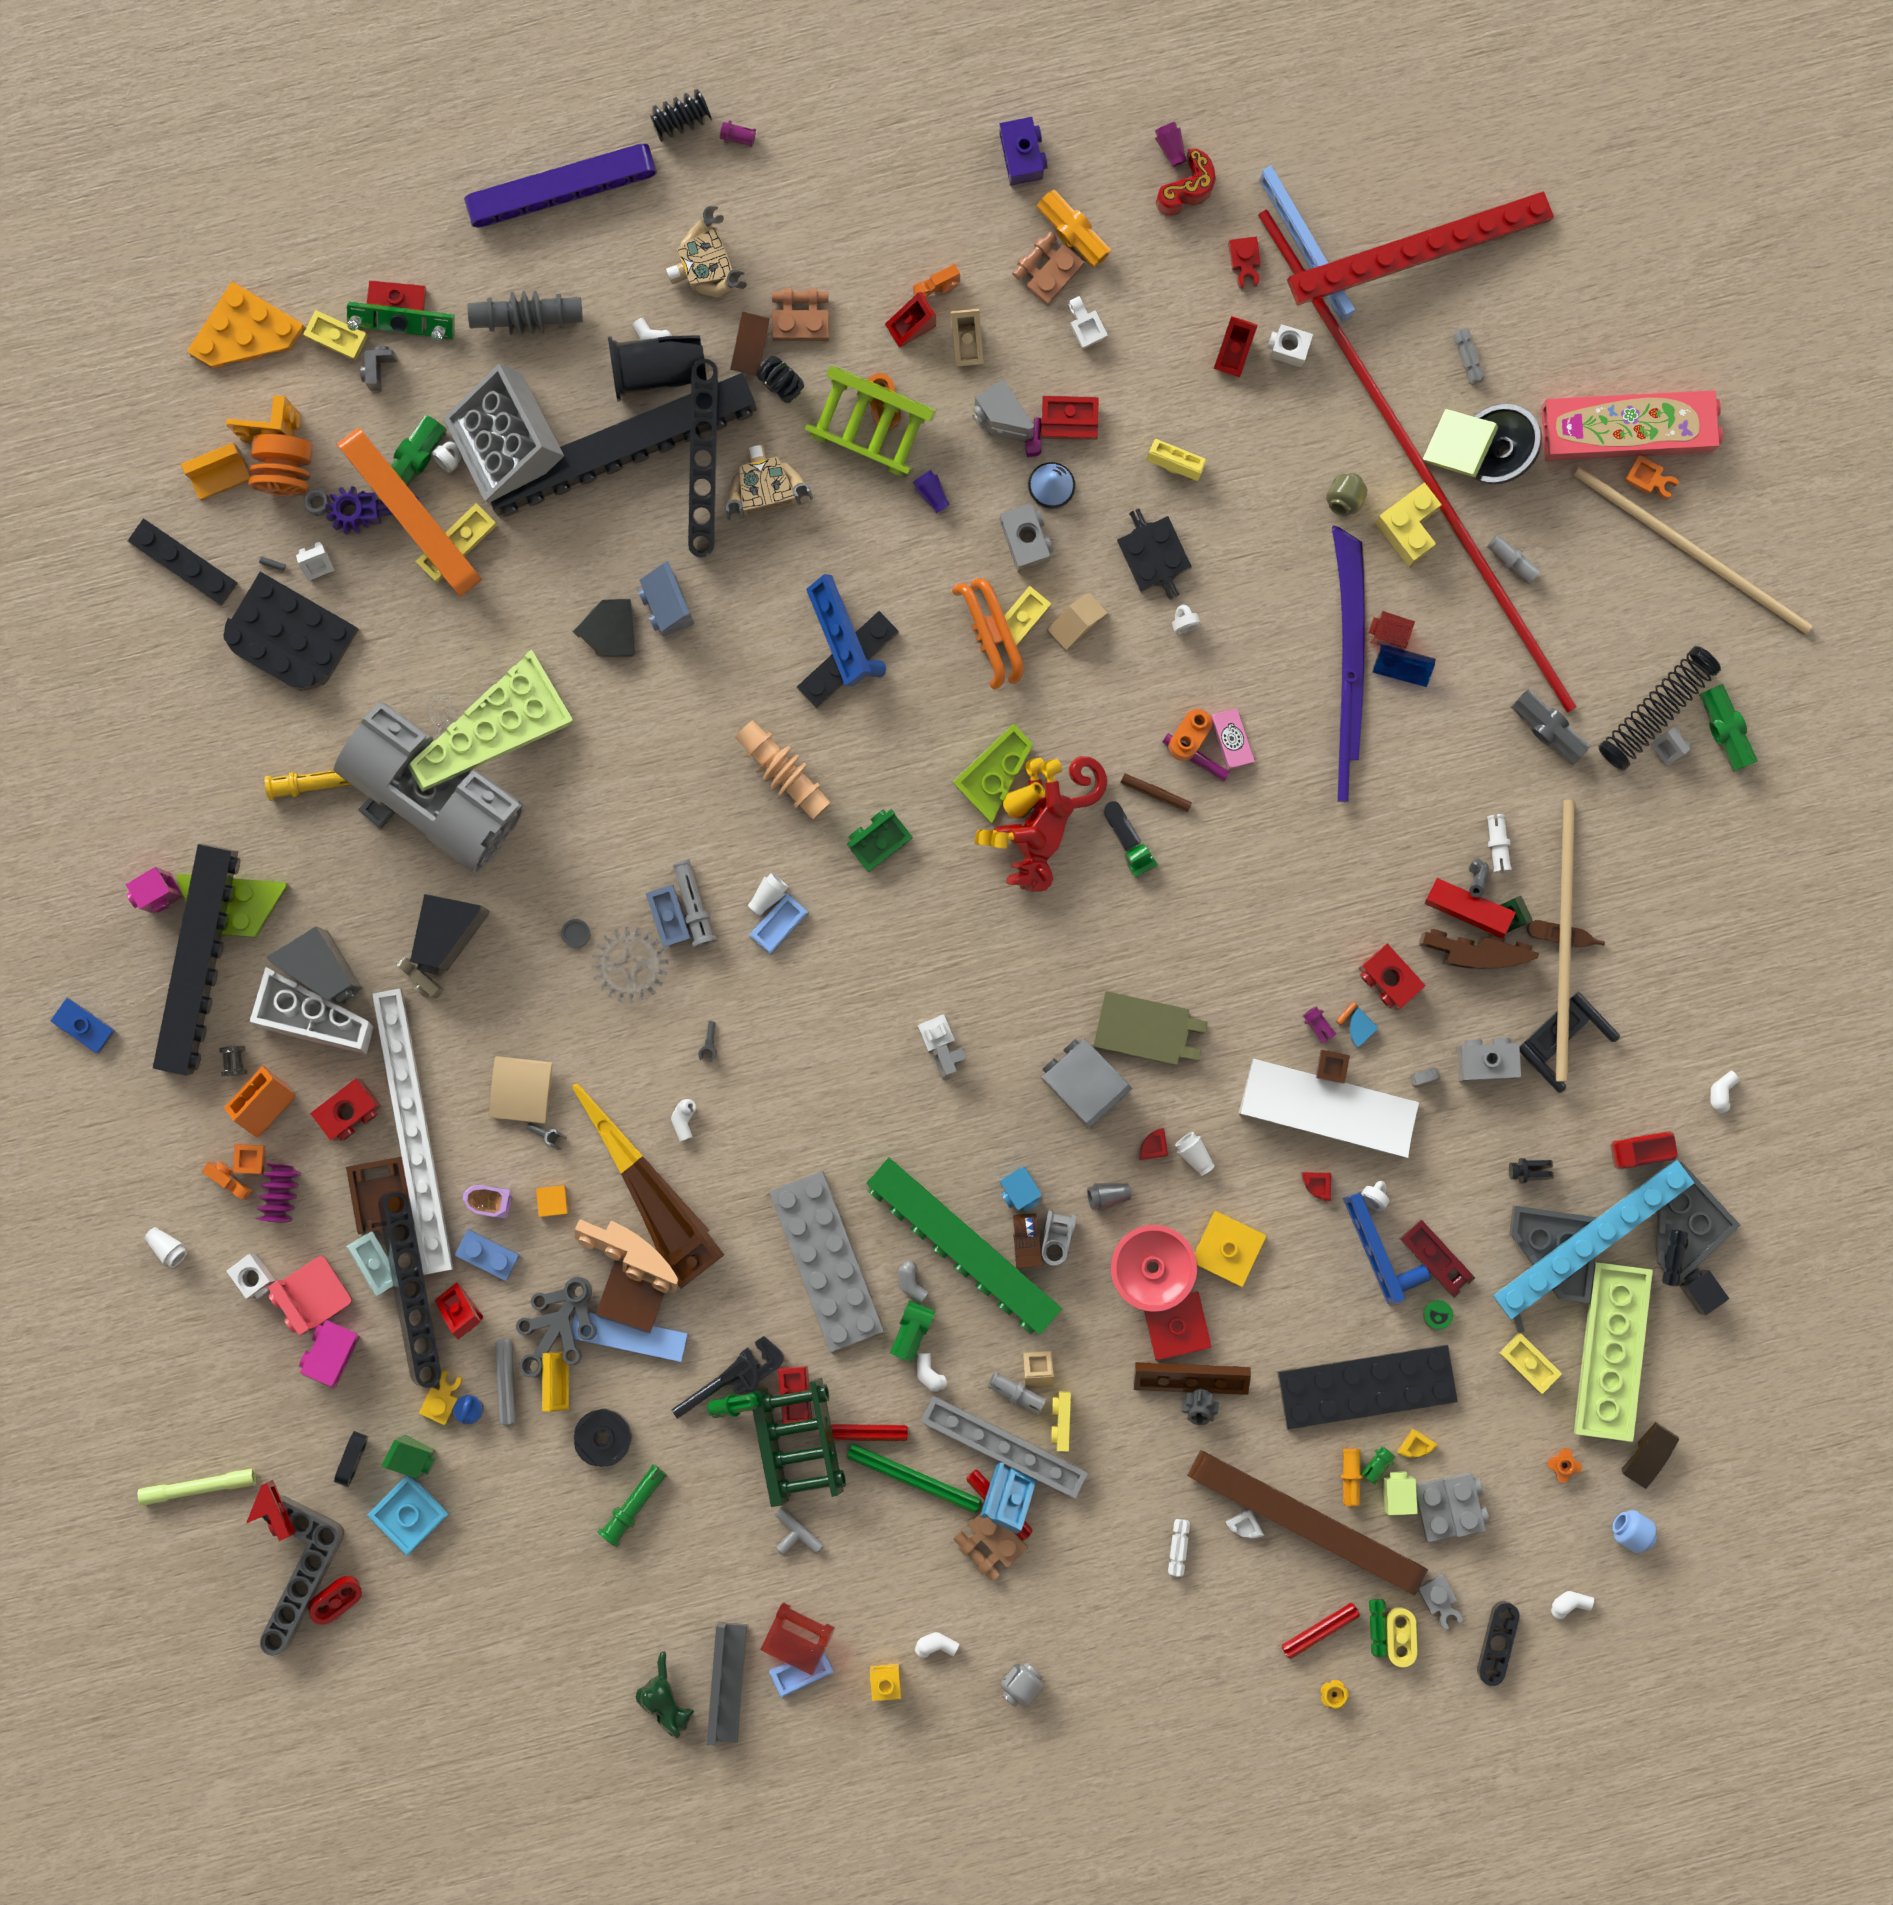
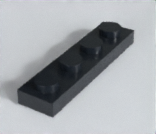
[127,518,238,606]
[797,611,899,709]

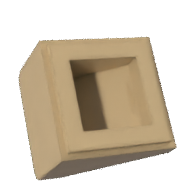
[1023,1351,1054,1388]

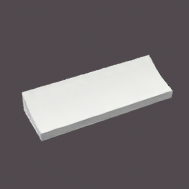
[1238,1059,1419,1158]

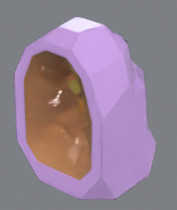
[463,1185,512,1219]

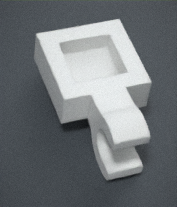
[1068,296,1108,350]

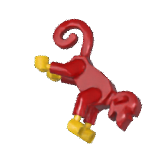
[975,756,1107,892]

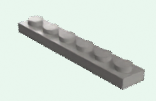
[920,1395,1088,1499]

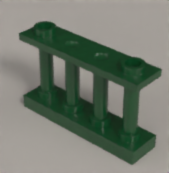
[749,1378,846,1507]

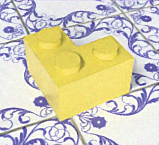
[1375,482,1442,567]

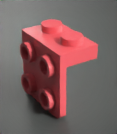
[268,1256,352,1335]

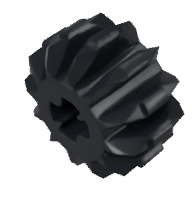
[756,356,804,403]

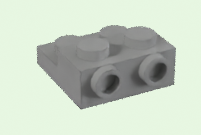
[1416,1472,1489,1542]

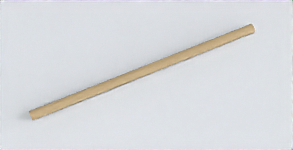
[1573,466,1813,634]
[1556,800,1575,1082]

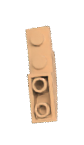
[575,1220,678,1293]

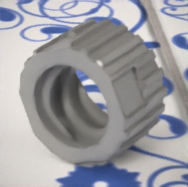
[303,489,331,516]

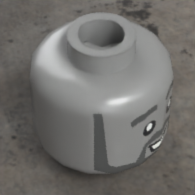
[1001,1662,1043,1707]

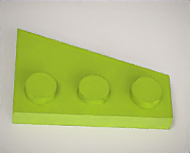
[952,724,1033,823]

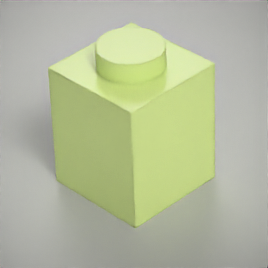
[1382,1471,1418,1515]

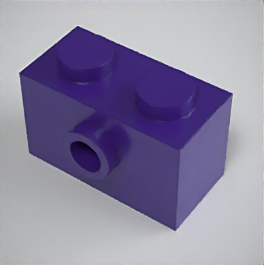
[999,117,1048,186]

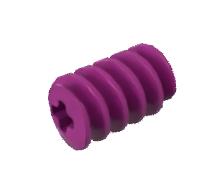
[255,1162,301,1223]

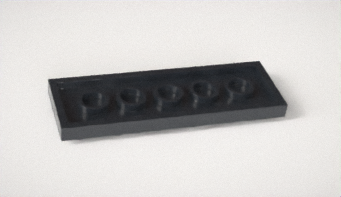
[1277,1345,1458,1429]

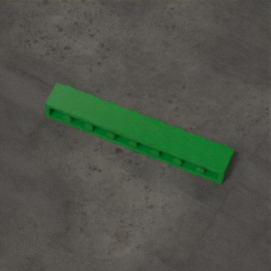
[867,1157,1062,1335]

